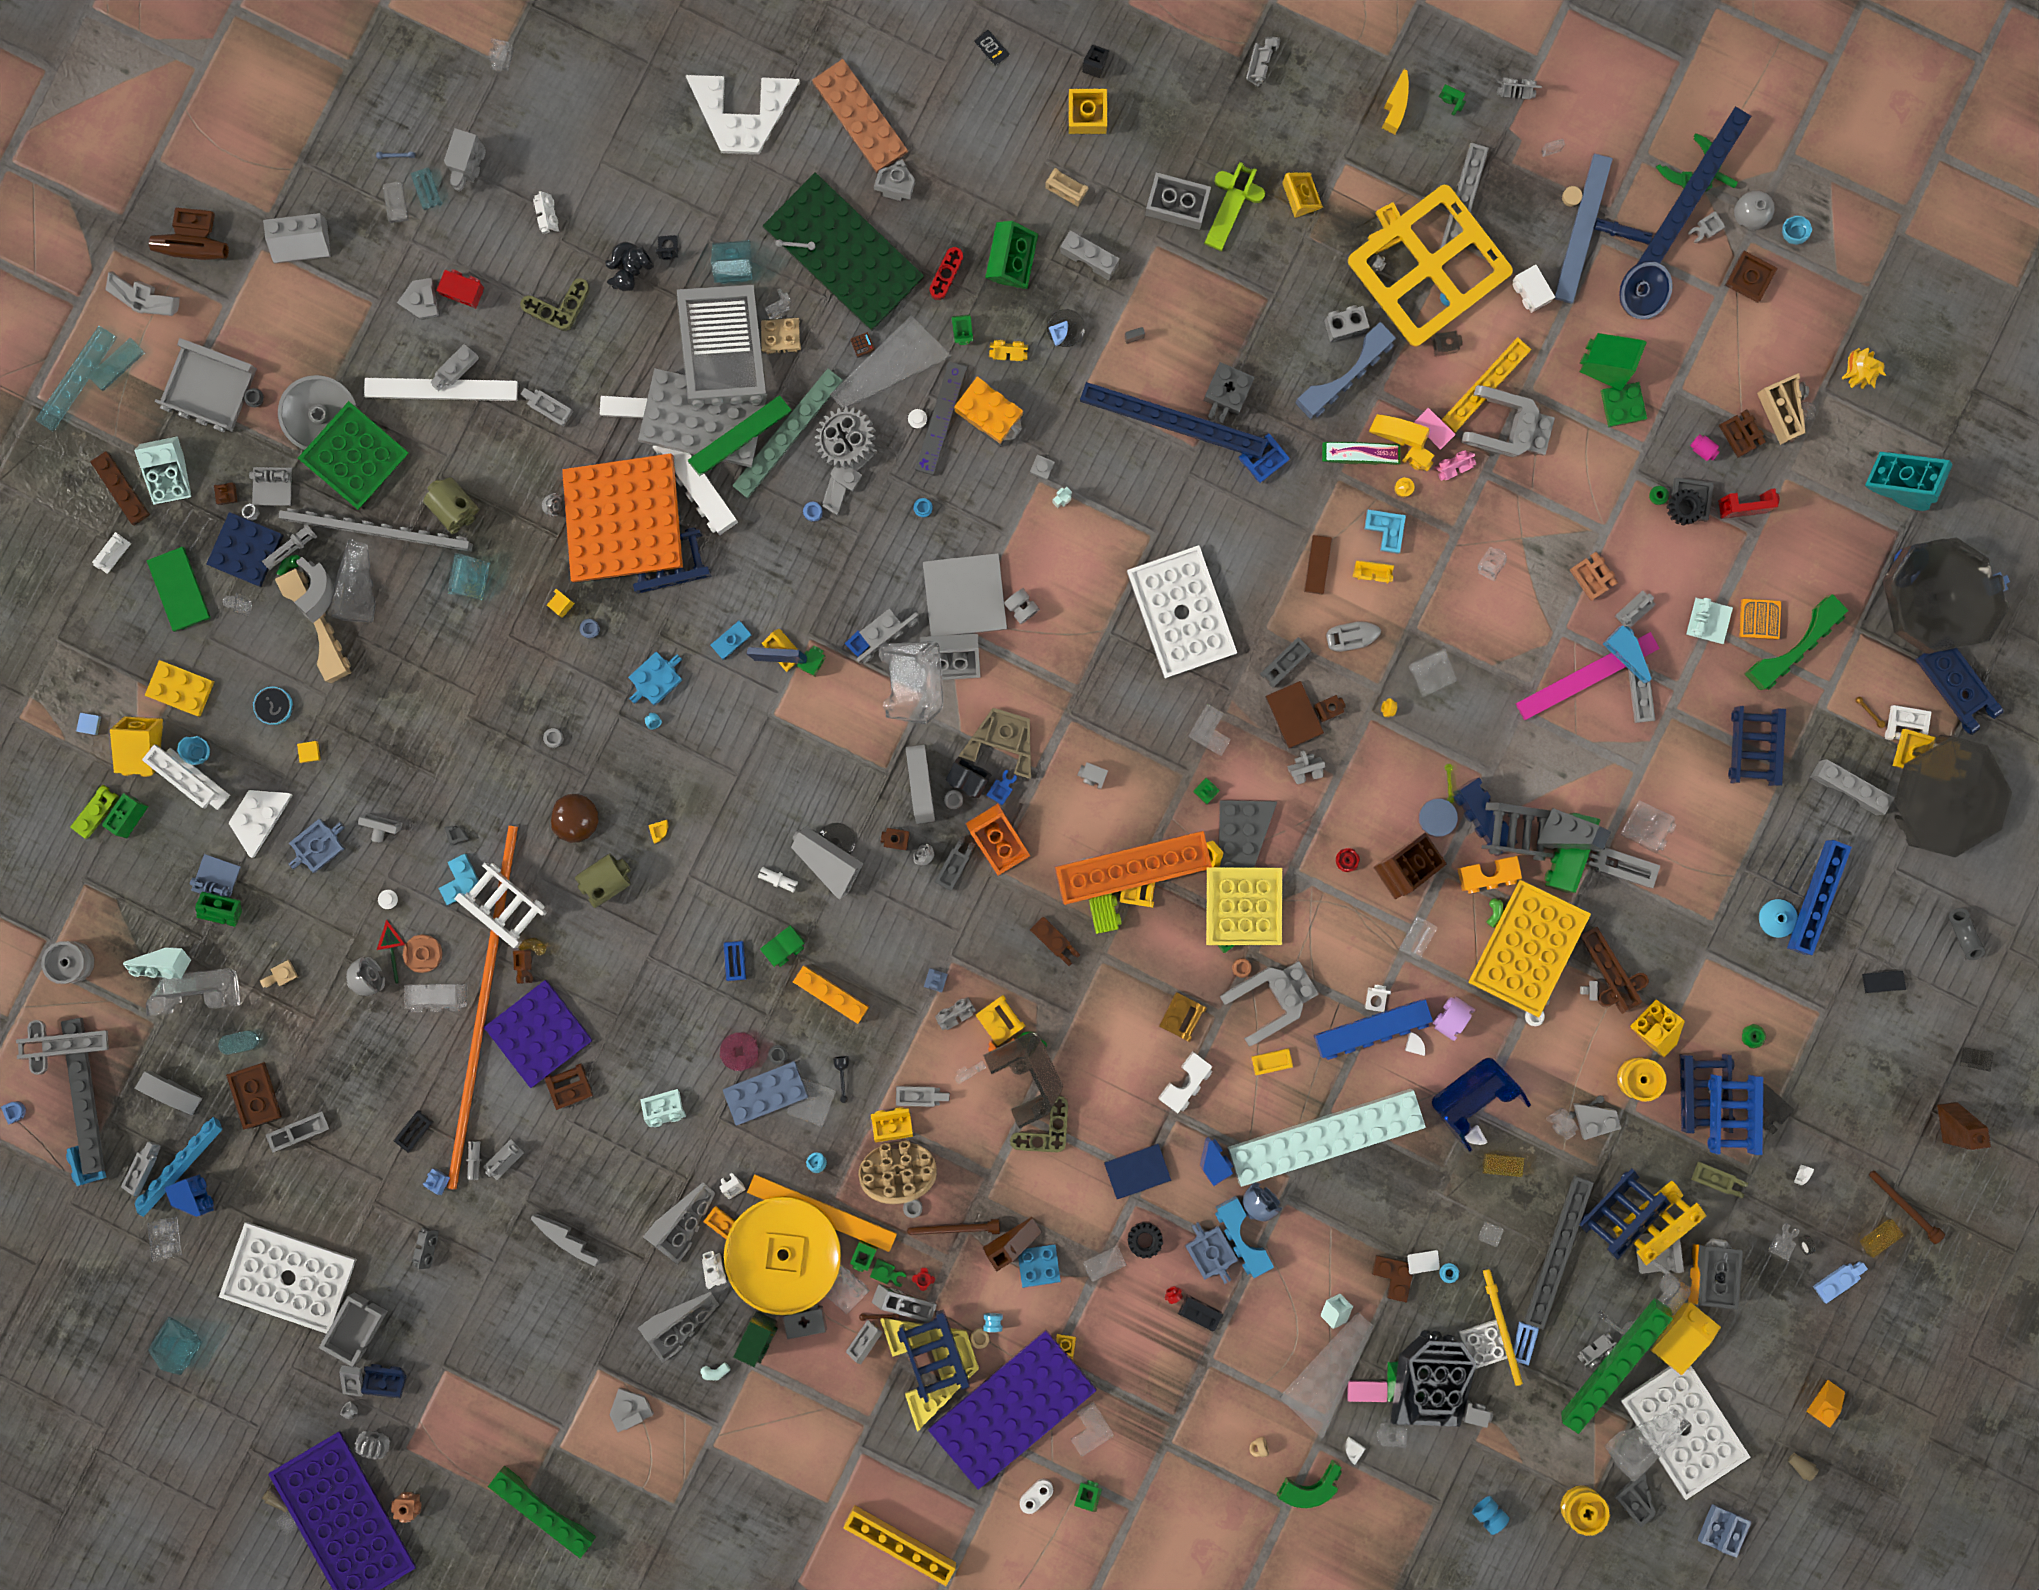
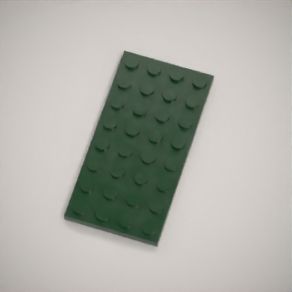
[762,172,924,331]

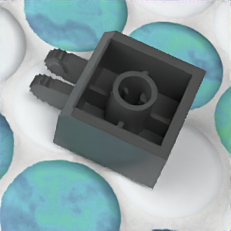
[1203,362,1255,423]

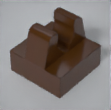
[214,482,238,505]

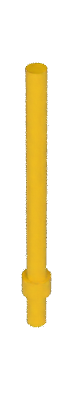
[1483,1269,1523,1386]

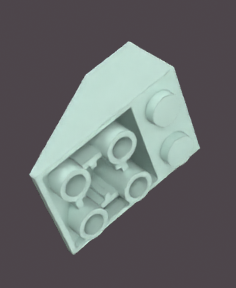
[134,437,191,505]

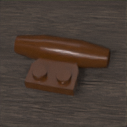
[149,207,229,260]

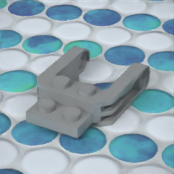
[1461,386,1555,457]
[1220,961,1319,1047]

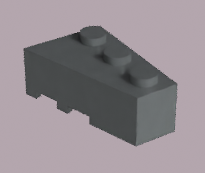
[1537,808,1611,850]

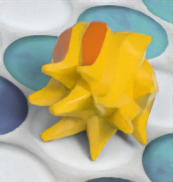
[1842,348,1886,389]

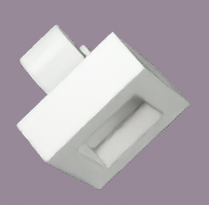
[720,1173,746,1199]

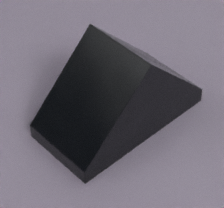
[1082,44,1110,78]

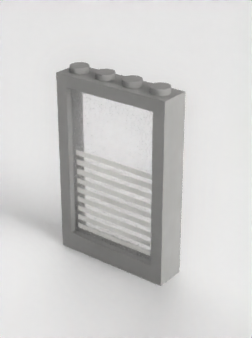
[677,285,766,407]

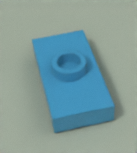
[710,621,752,660]

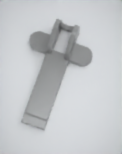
[16,1020,109,1075]

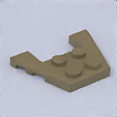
[959,708,1031,779]

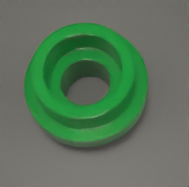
[1649,486,1669,505]

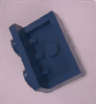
[361,1364,406,1398]

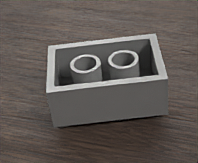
[1145,172,1211,230]

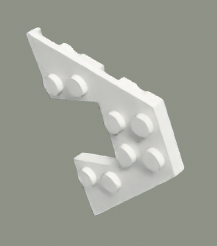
[686,75,800,154]

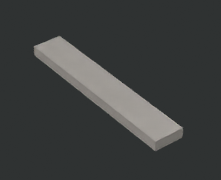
[1440,143,1489,257]

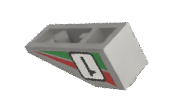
[872,1284,937,1322]

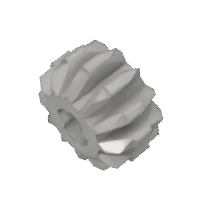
[355,1431,390,1460]

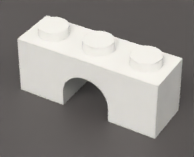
[1158,1052,1213,1113]

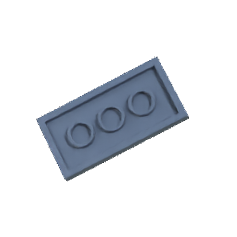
[723,1061,808,1126]

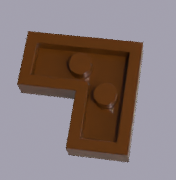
[1372,1255,1413,1303]

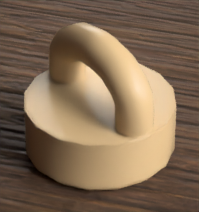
[1250,1437,1269,1458]

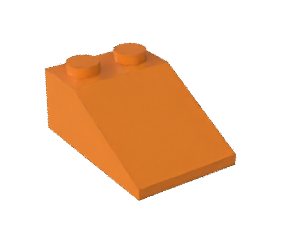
[966,804,1030,876]

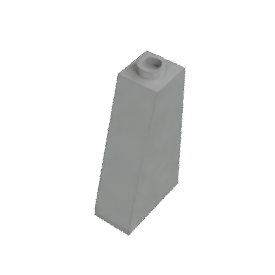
[791,827,863,899]

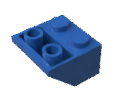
[1200,1137,1233,1186]
[165,1174,214,1217]

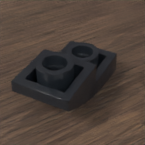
[1862,971,1906,993]

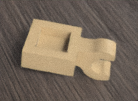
[260,960,298,988]

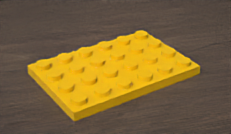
[1468,880,1591,1018]

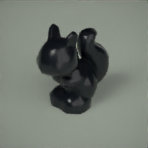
[605,242,654,291]

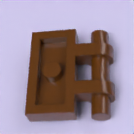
[1719,409,1766,458]

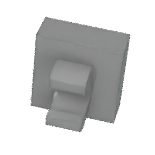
[1580,981,1600,1001]

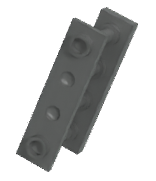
[1482,802,1554,861]

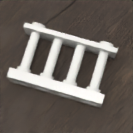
[142,745,230,810]
[454,863,547,948]

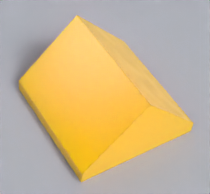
[1282,172,1323,218]

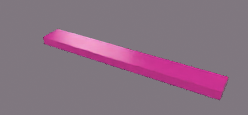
[1516,632,1660,720]

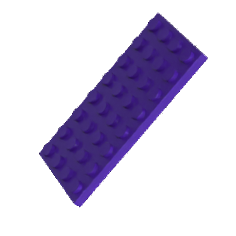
[928,1330,1097,1490]
[268,1431,416,1590]

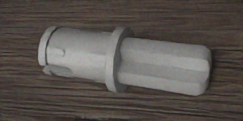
[466,1141,482,1180]

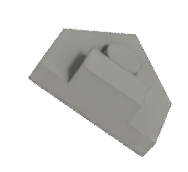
[874,159,915,201]
[397,278,439,320]
[610,1387,654,1432]

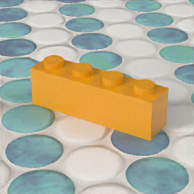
[793,965,870,1024]

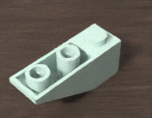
[123,948,191,979]

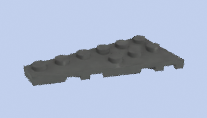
[1219,800,1277,868]

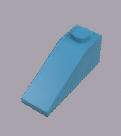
[1603,625,1652,683]

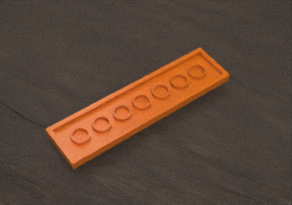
[1055,831,1212,905]

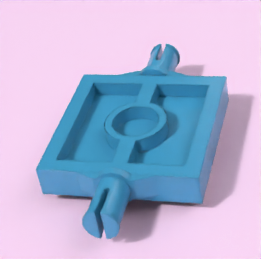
[628,652,683,706]

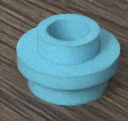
[1439,1263,1459,1283]

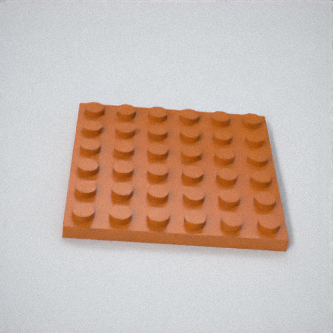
[562,453,683,583]

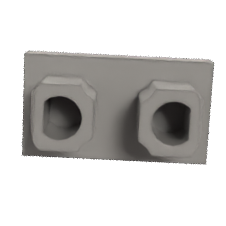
[1287,750,1325,784]

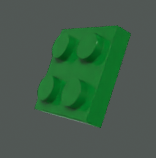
[1601,382,1647,428]

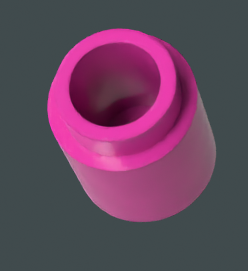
[1690,434,1720,461]

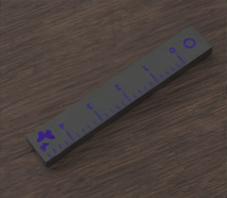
[915,361,967,476]

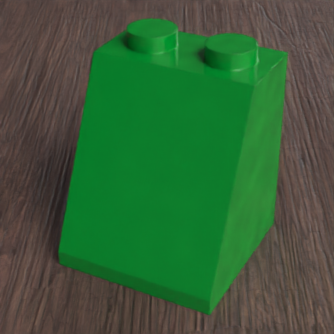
[1579,333,1647,391]

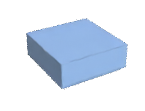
[76,713,101,735]

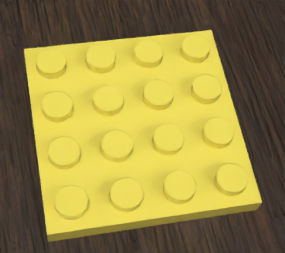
[1206,867,1282,945]

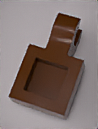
[513,950,533,984]

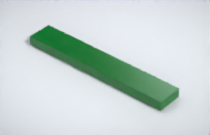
[688,395,791,477]

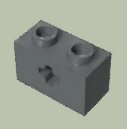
[783,1304,827,1339]

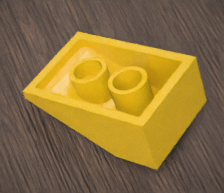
[1651,1302,1721,1375]

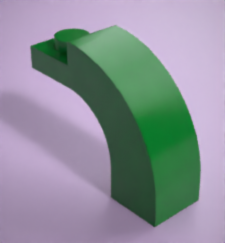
[1276,1459,1342,1508]

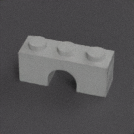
[1060,231,1120,281]

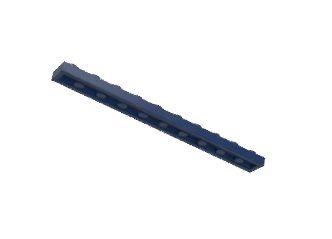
[1636,106,1752,265]
[1080,382,1267,459]

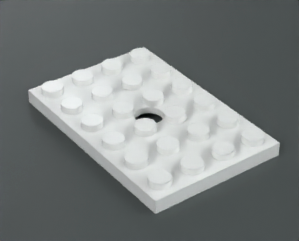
[1127,545,1237,678]
[219,1222,356,1334]
[1620,1366,1751,1500]

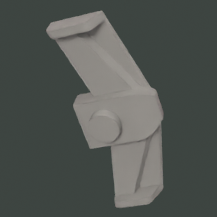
[106,271,180,316]
[821,447,877,516]

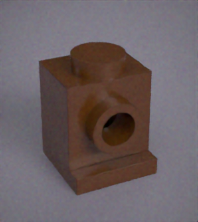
[1314,695,1346,722]
[881,828,910,851]

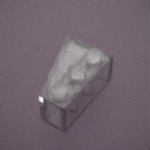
[404,984,467,1012]

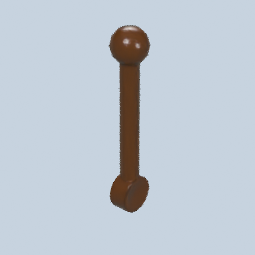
[859,1313,900,1321]

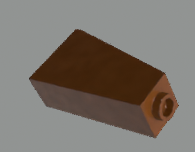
[1937,1102,1991,1150]

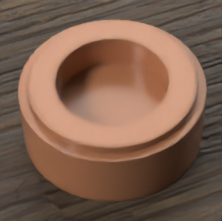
[1232,958,1252,978]

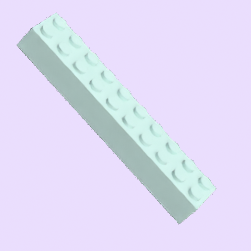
[1227,1089,1426,1187]

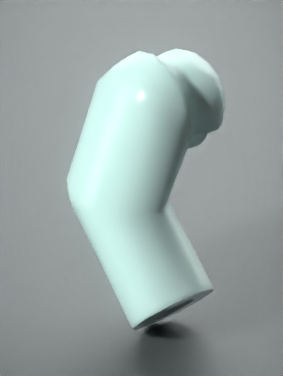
[700,1362,731,1381]

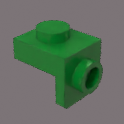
[951,314,974,345]

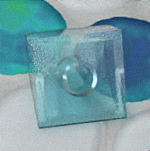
[711,240,753,283]
[148,1317,202,1375]

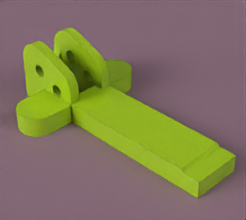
[1204,162,1265,251]

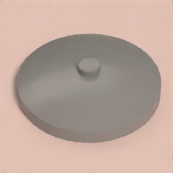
[278,375,357,450]

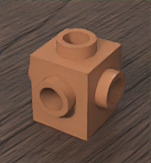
[391,1492,421,1523]

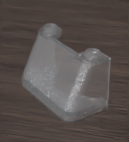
[879,641,943,725]
[146,968,240,1016]

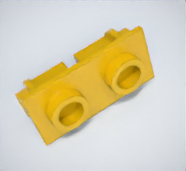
[989,340,1028,361]
[1353,560,1394,584]

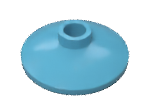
[1759,899,1798,938]

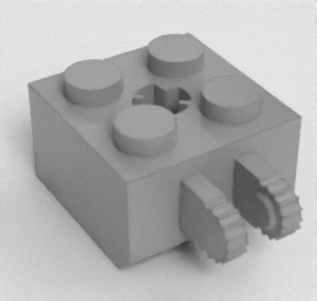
[444,128,486,191]

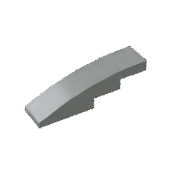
[531,1213,602,1266]

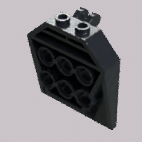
[1390,1330,1477,1427]

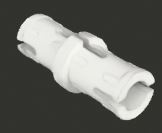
[758,867,798,893]

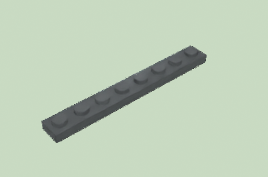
[61,1018,105,1175]
[1524,1175,1594,1330]

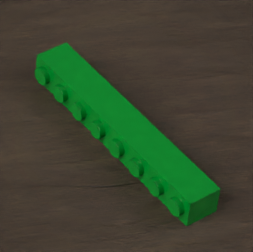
[1561,1298,1673,1434]

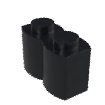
[946,756,992,798]

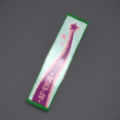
[1322,442,1400,465]

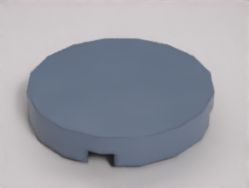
[1419,799,1458,837]

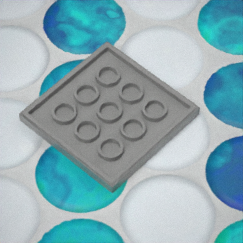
[923,553,1007,636]

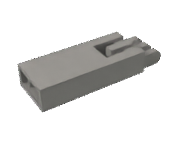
[1586,847,1660,888]

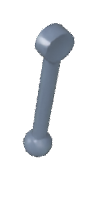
[376,152,416,159]

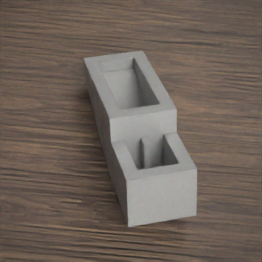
[135,1070,203,1115]
[265,1112,329,1153]

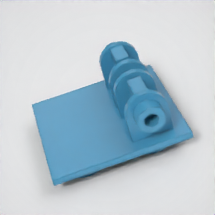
[1018,1244,1061,1288]

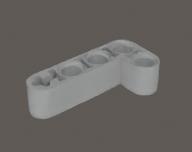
[906,744,935,824]

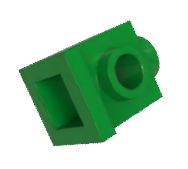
[797,646,826,677]
[850,1240,878,1272]
[1074,1480,1102,1512]

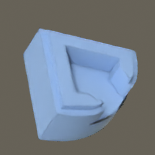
[1049,321,1068,347]

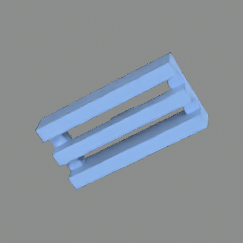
[1512,1321,1539,1365]

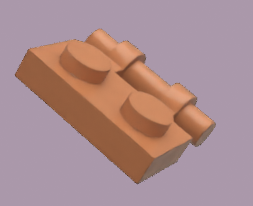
[1570,551,1618,601]

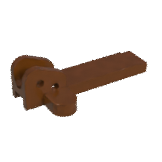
[1580,927,1649,1014]

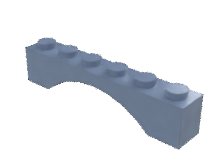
[1295,322,1396,419]

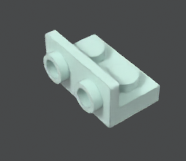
[641,1089,686,1127]

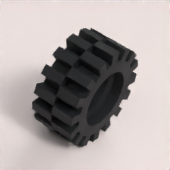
[1667,489,1705,525]
[1127,1222,1163,1259]

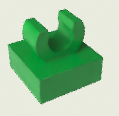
[1193,778,1220,805]

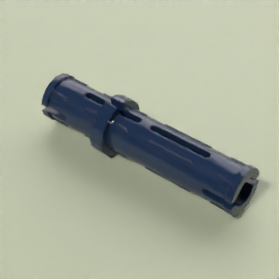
[1594,218,1653,245]

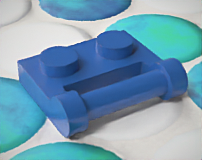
[1239,433,1290,484]

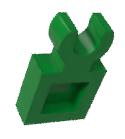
[870,1258,906,1287]

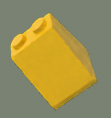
[110,716,163,777]

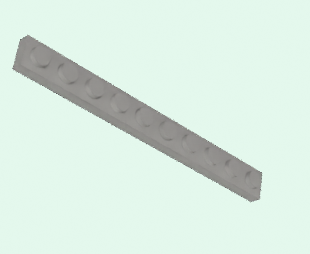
[278,508,473,552]

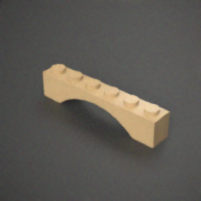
[275,569,351,683]

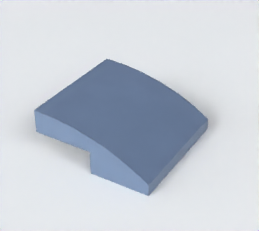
[1697,1504,1751,1558]

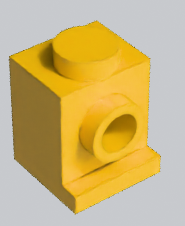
[1402,447,1434,471]

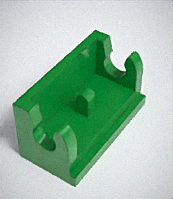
[102,793,149,838]

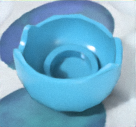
[1782,216,1812,245]
[177,736,210,765]

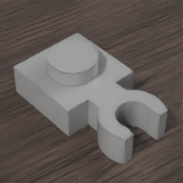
[1688,211,1725,243]

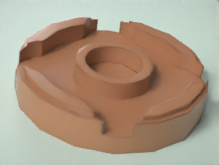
[402,934,442,973]

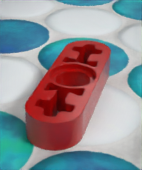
[930,247,963,300]

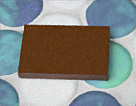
[1265,681,1324,749]
[226,1062,282,1130]

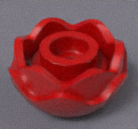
[1336,848,1360,872]

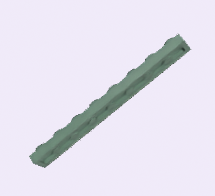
[732,368,843,499]

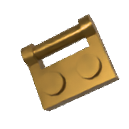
[1159,992,1207,1042]

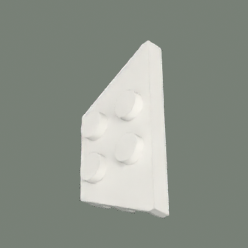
[229,790,293,858]

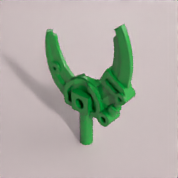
[1656,133,1738,192]

